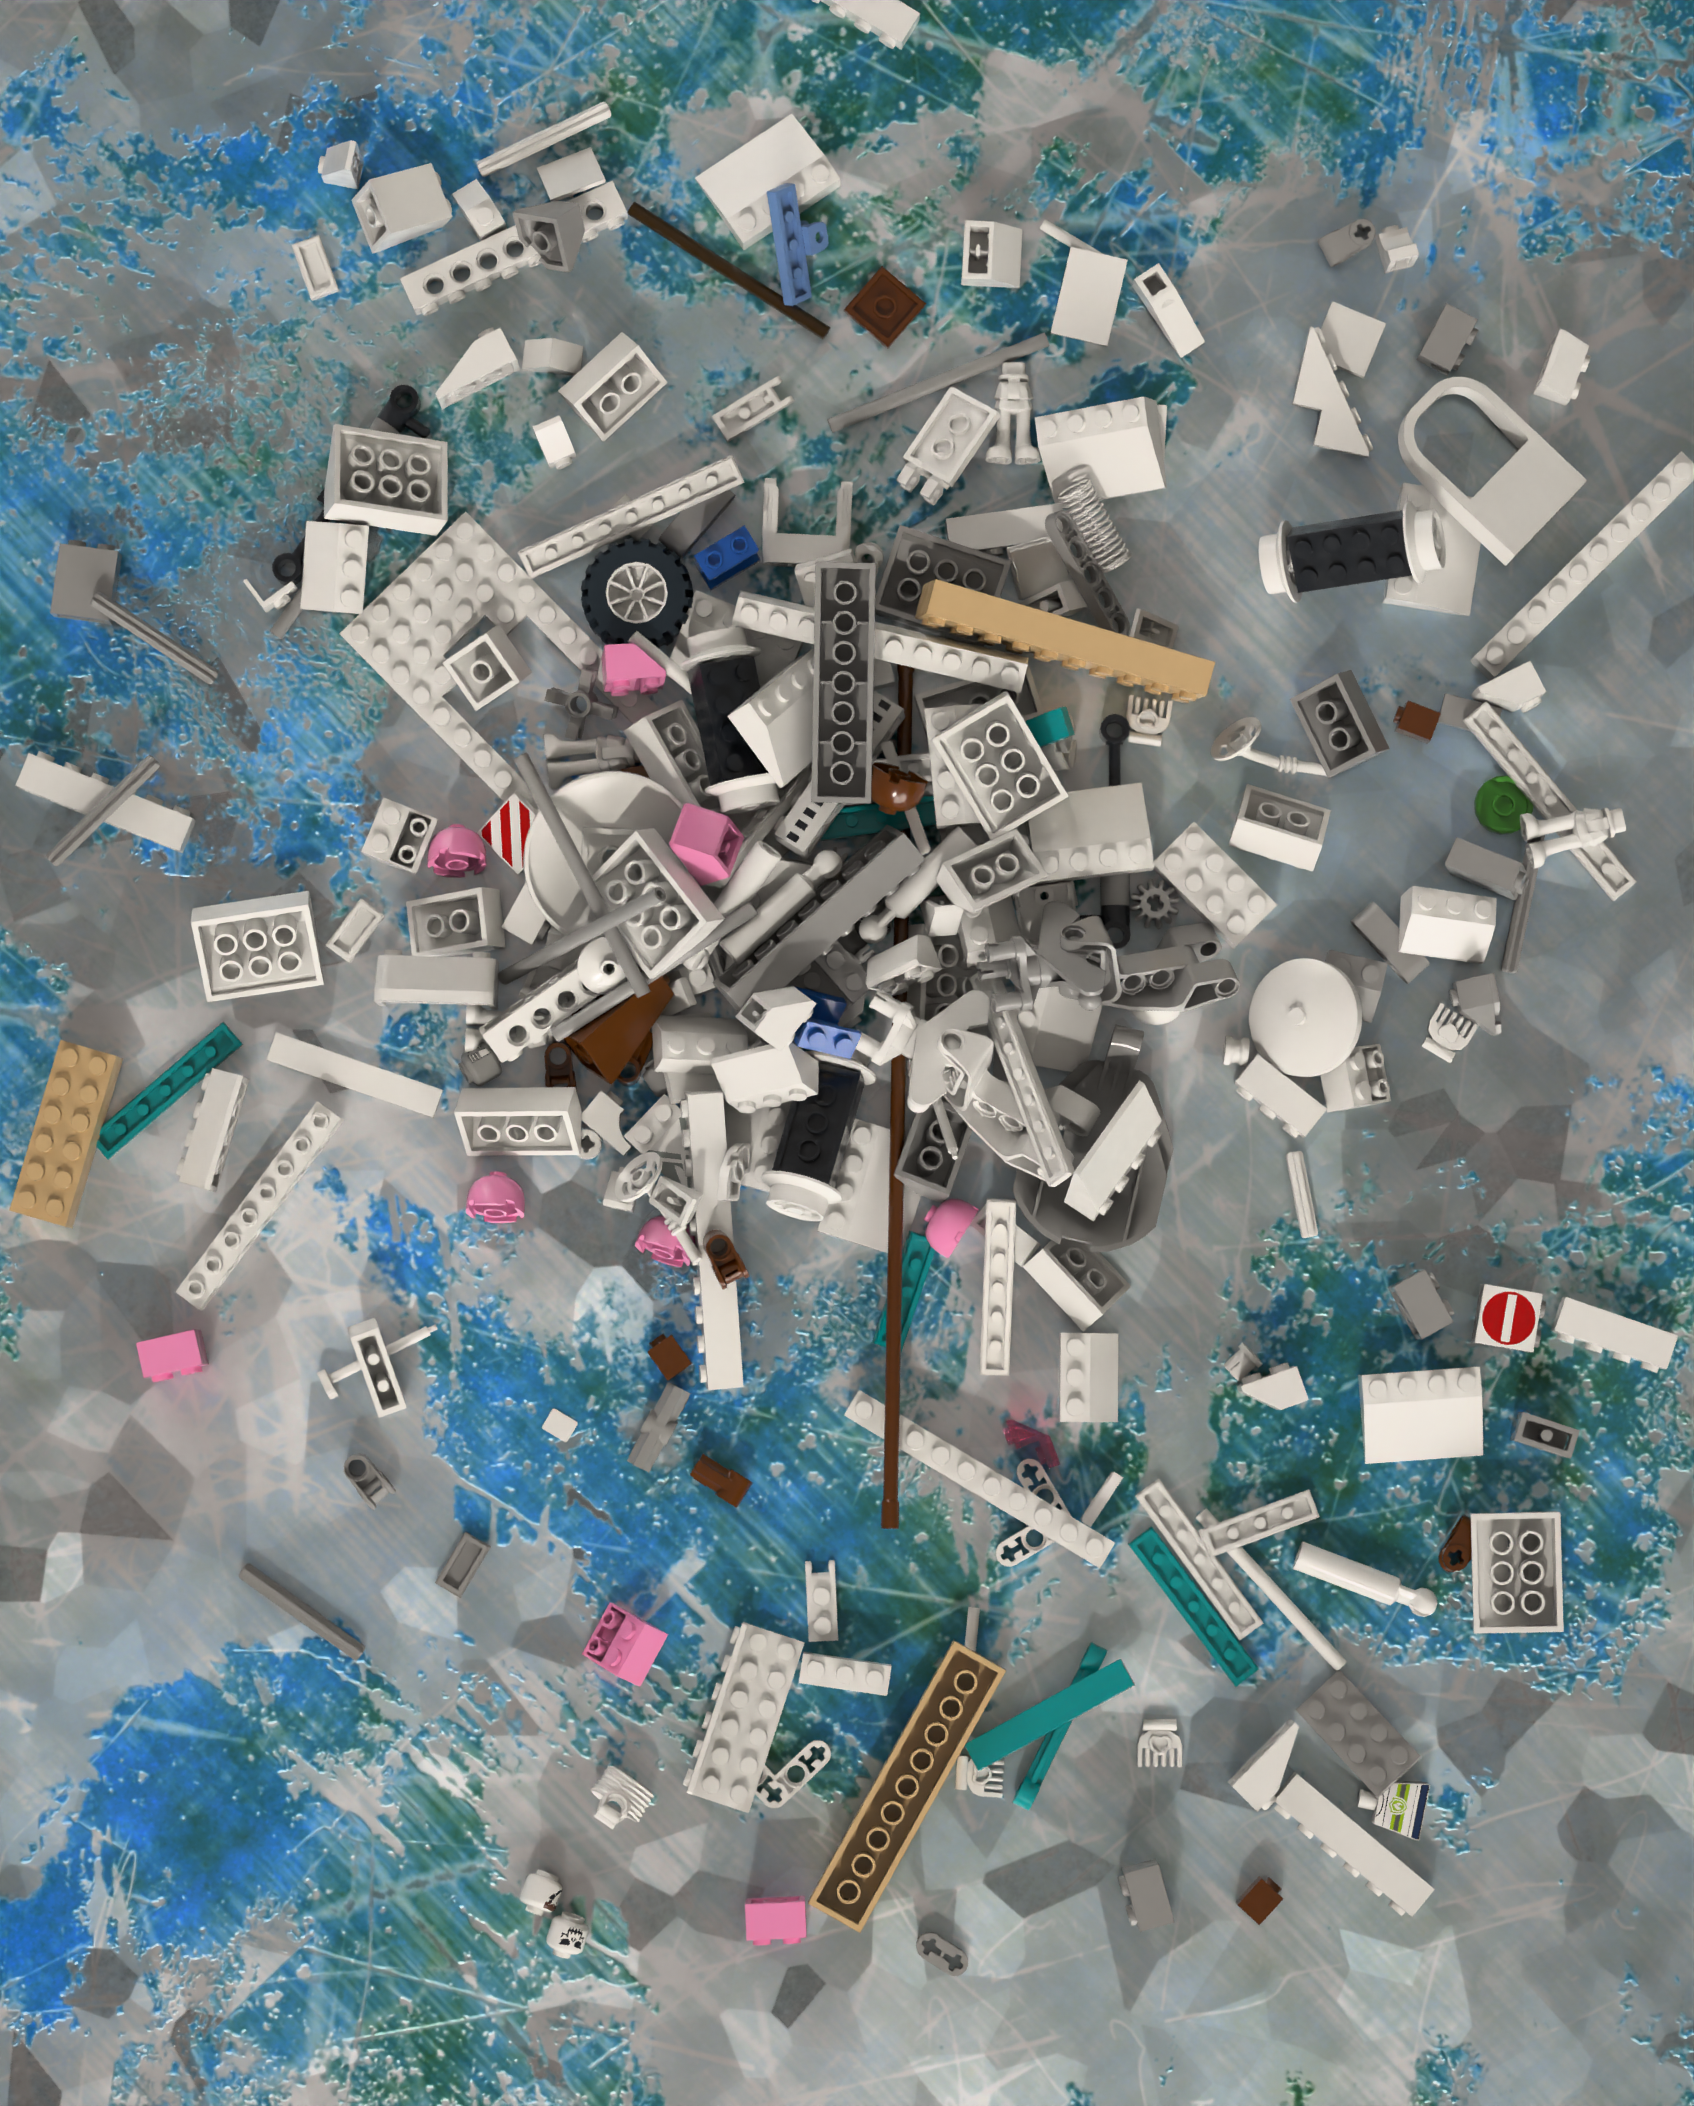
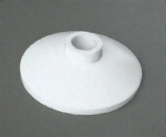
[577,936,637,995]

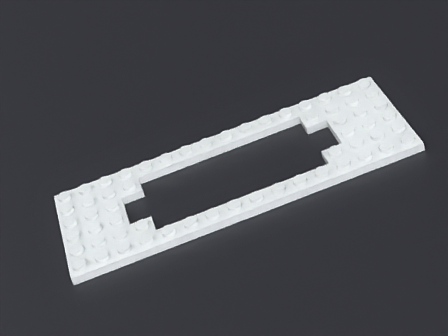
[339,512,790,903]

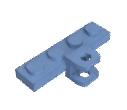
[767,183,829,306]

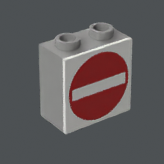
[1471,1284,1546,1353]

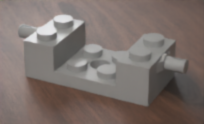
[747,940,875,1050]

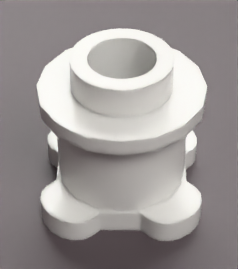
[855,542,884,575]

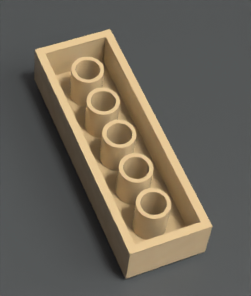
[9,1040,123,1228]

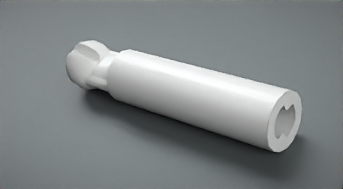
[859,826,978,944]
[683,841,782,970]
[720,850,843,965]
[1292,1541,1438,1617]

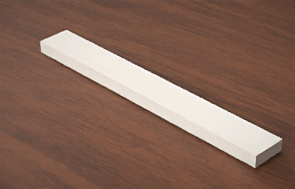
[518,455,745,579]
[1463,701,1637,901]
[970,973,1075,1187]

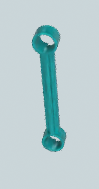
[1012,1642,1107,1811]

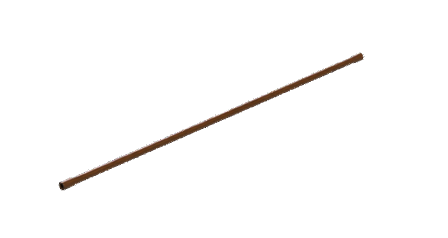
[881,664,915,1529]

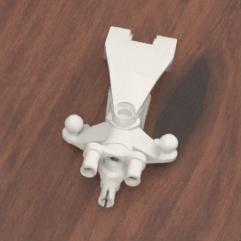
[856,990,1101,1181]

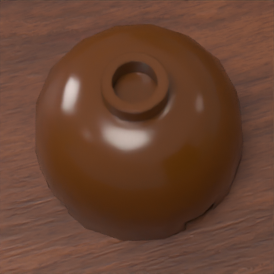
[871,762,928,815]

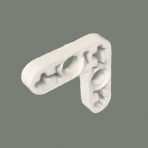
[996,1459,1072,1567]
[755,1740,831,1808]

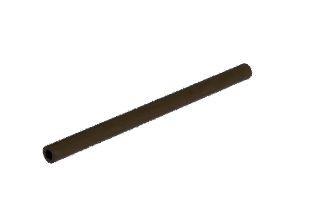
[627,202,831,340]

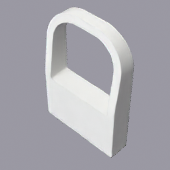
[1398,377,1587,566]

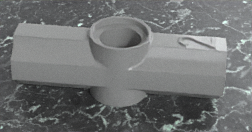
[627,1382,691,1472]

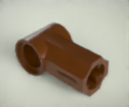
[617,1031,653,1086]
[690,1454,753,1508]

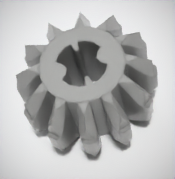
[1130,879,1180,929]

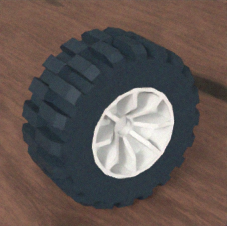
[581,538,694,648]

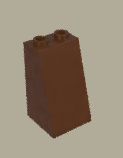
[555,970,674,1084]

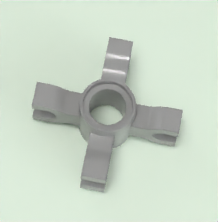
[544,667,619,740]

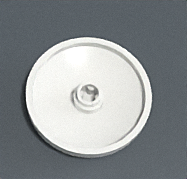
[1249,958,1362,1077]

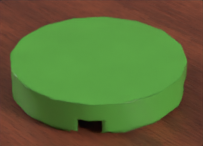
[1474,776,1533,835]

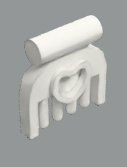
[1126,695,1173,747]
[1421,1003,1479,1063]
[1137,1719,1182,1767]
[955,1755,1005,1798]

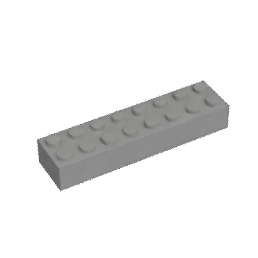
[811,562,876,803]
[712,825,925,1011]

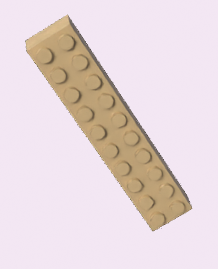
[915,579,1215,703]
[808,1640,1006,1933]

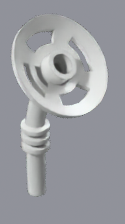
[1211,717,1327,776]
[614,1152,703,1264]

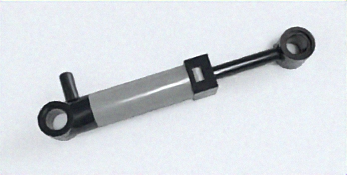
[272,385,431,585]
[1080,714,1131,951]

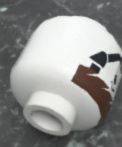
[519,1870,563,1916]

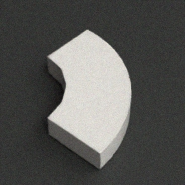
[717,1143,750,1201]

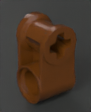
[544,1043,577,1092]
[703,1230,750,1290]
[1438,1514,1471,1572]

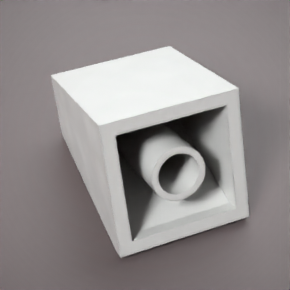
[351,163,453,254]

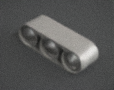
[658,490,736,559]
[1350,901,1430,984]

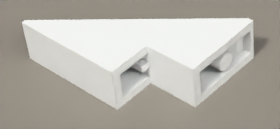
[1292,326,1374,457]

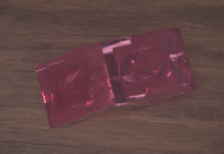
[1002,1419,1060,1469]

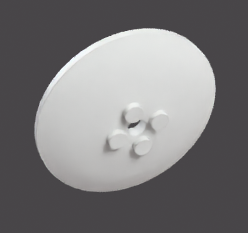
[523,771,697,944]

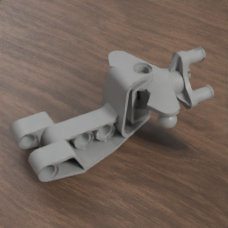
[977,901,1240,1013]

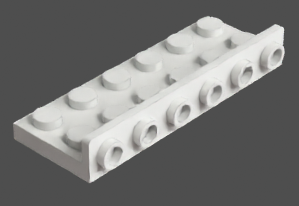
[683,1622,805,1813]

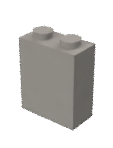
[50,540,122,625]
[1445,837,1529,901]

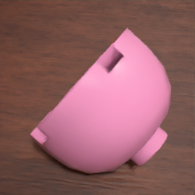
[427,824,486,878]
[466,1171,525,1223]
[924,1198,979,1258]
[635,1216,696,1267]

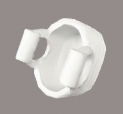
[591,1766,654,1829]

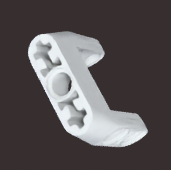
[762,478,853,567]

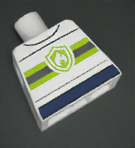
[1357,1781,1430,1841]

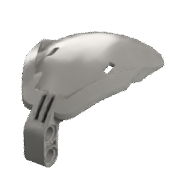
[1012,1024,1174,1252]

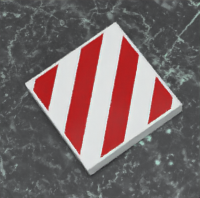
[477,791,538,874]

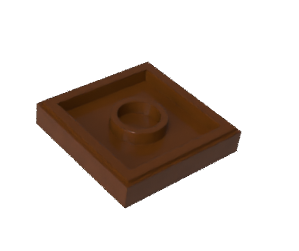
[844,266,926,349]

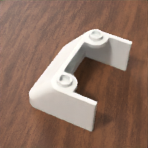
[374,950,499,1010]

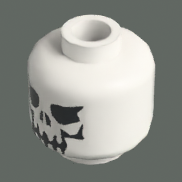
[546,1912,589,1959]

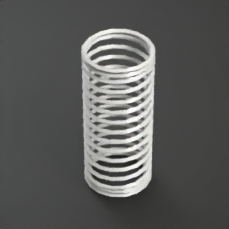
[1057,479,1131,573]

